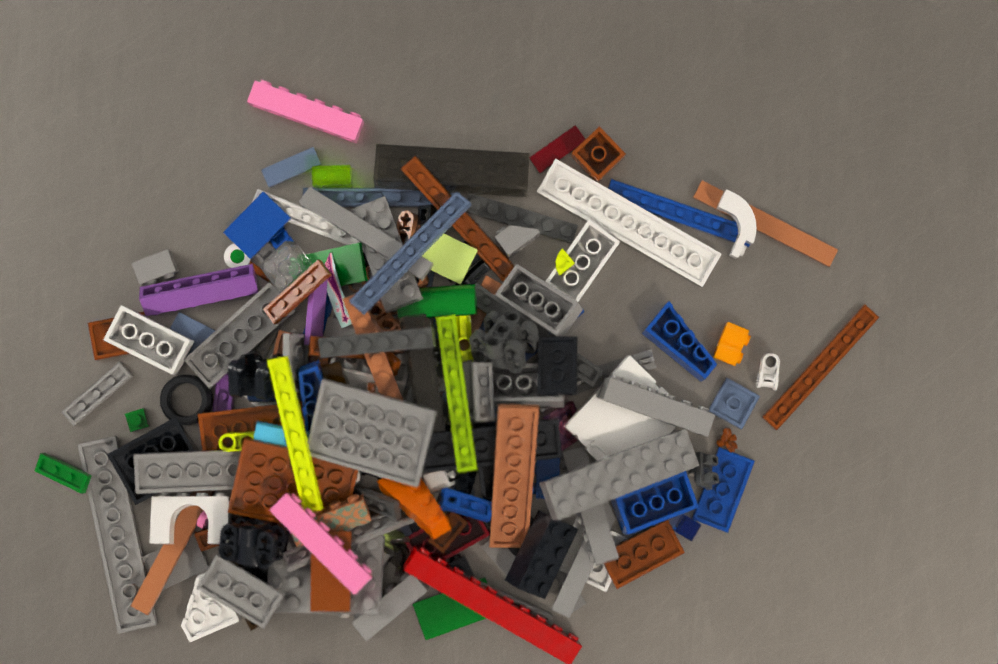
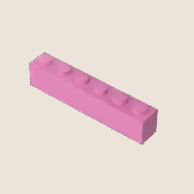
[247,80,364,143]
[269,493,373,595]

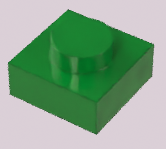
[125,408,150,432]

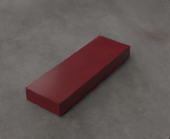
[529,125,585,174]

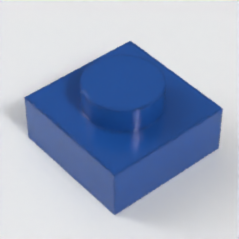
[270,227,294,253]

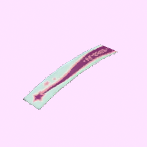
[325,253,352,328]

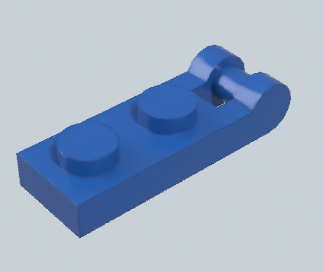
[439,488,492,522]

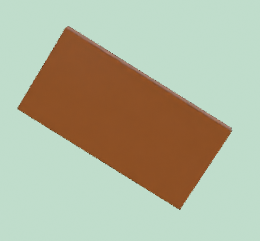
[604,520,685,589]
[310,531,352,612]

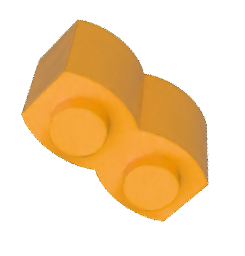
[712,322,751,366]

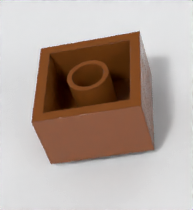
[571,126,626,183]

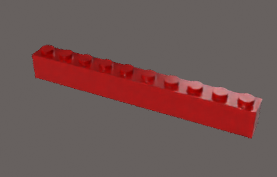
[403,547,582,664]

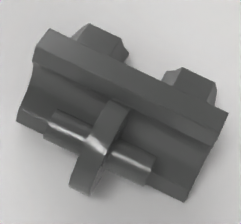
[689,452,719,490]

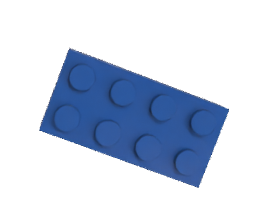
[610,471,699,535]

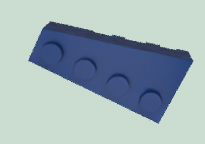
[642,301,717,382]
[299,360,324,432]

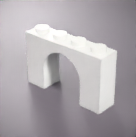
[150,493,232,545]

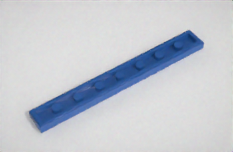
[608,179,750,247]

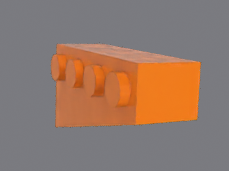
[377,478,451,539]

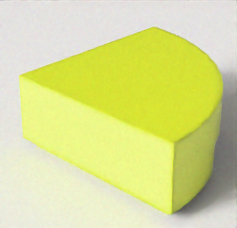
[555,248,575,276]

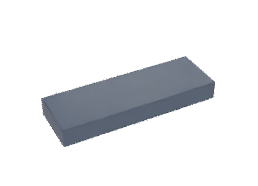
[261,147,321,188]

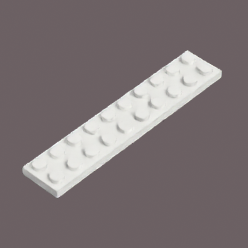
[537,159,721,287]

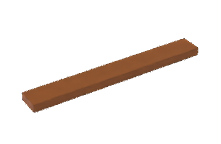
[401,155,515,282]
[762,305,879,430]

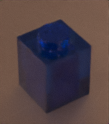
[673,514,701,542]

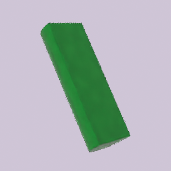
[397,284,477,319]

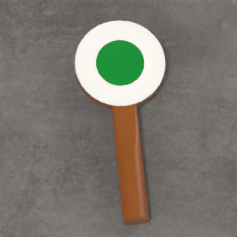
[224,244,279,287]

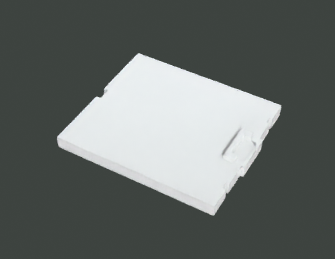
[564,355,676,461]

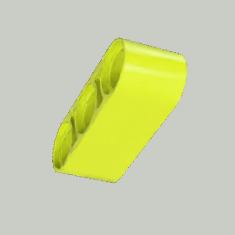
[219,431,255,452]

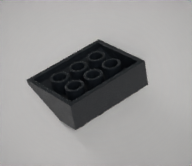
[107,417,199,505]

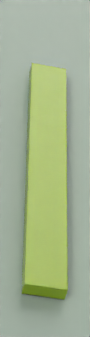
[436,315,477,473]

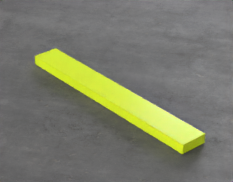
[267,356,323,512]

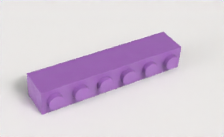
[139,264,259,316]

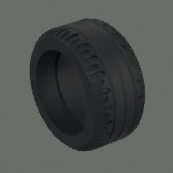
[160,374,213,425]

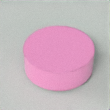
[196,510,208,529]

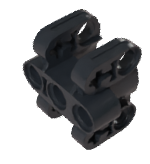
[228,351,283,400]
[218,516,289,569]

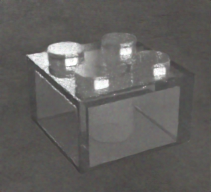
[259,241,313,294]

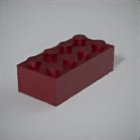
[403,512,490,560]

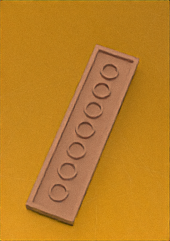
[489,404,539,548]

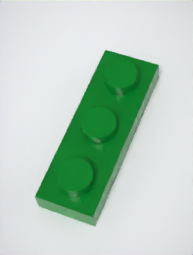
[34,453,92,494]

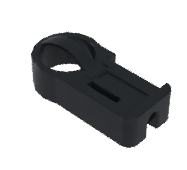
[455,260,491,285]

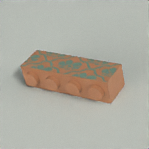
[291,494,371,547]

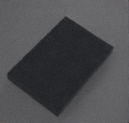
[537,336,578,396]

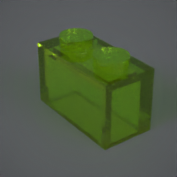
[312,165,353,188]

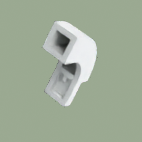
[716,189,756,259]

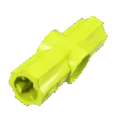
[456,315,473,362]

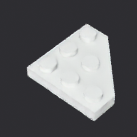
[181,572,242,642]

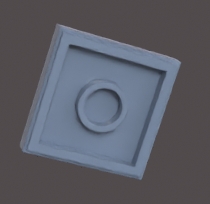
[709,377,760,430]

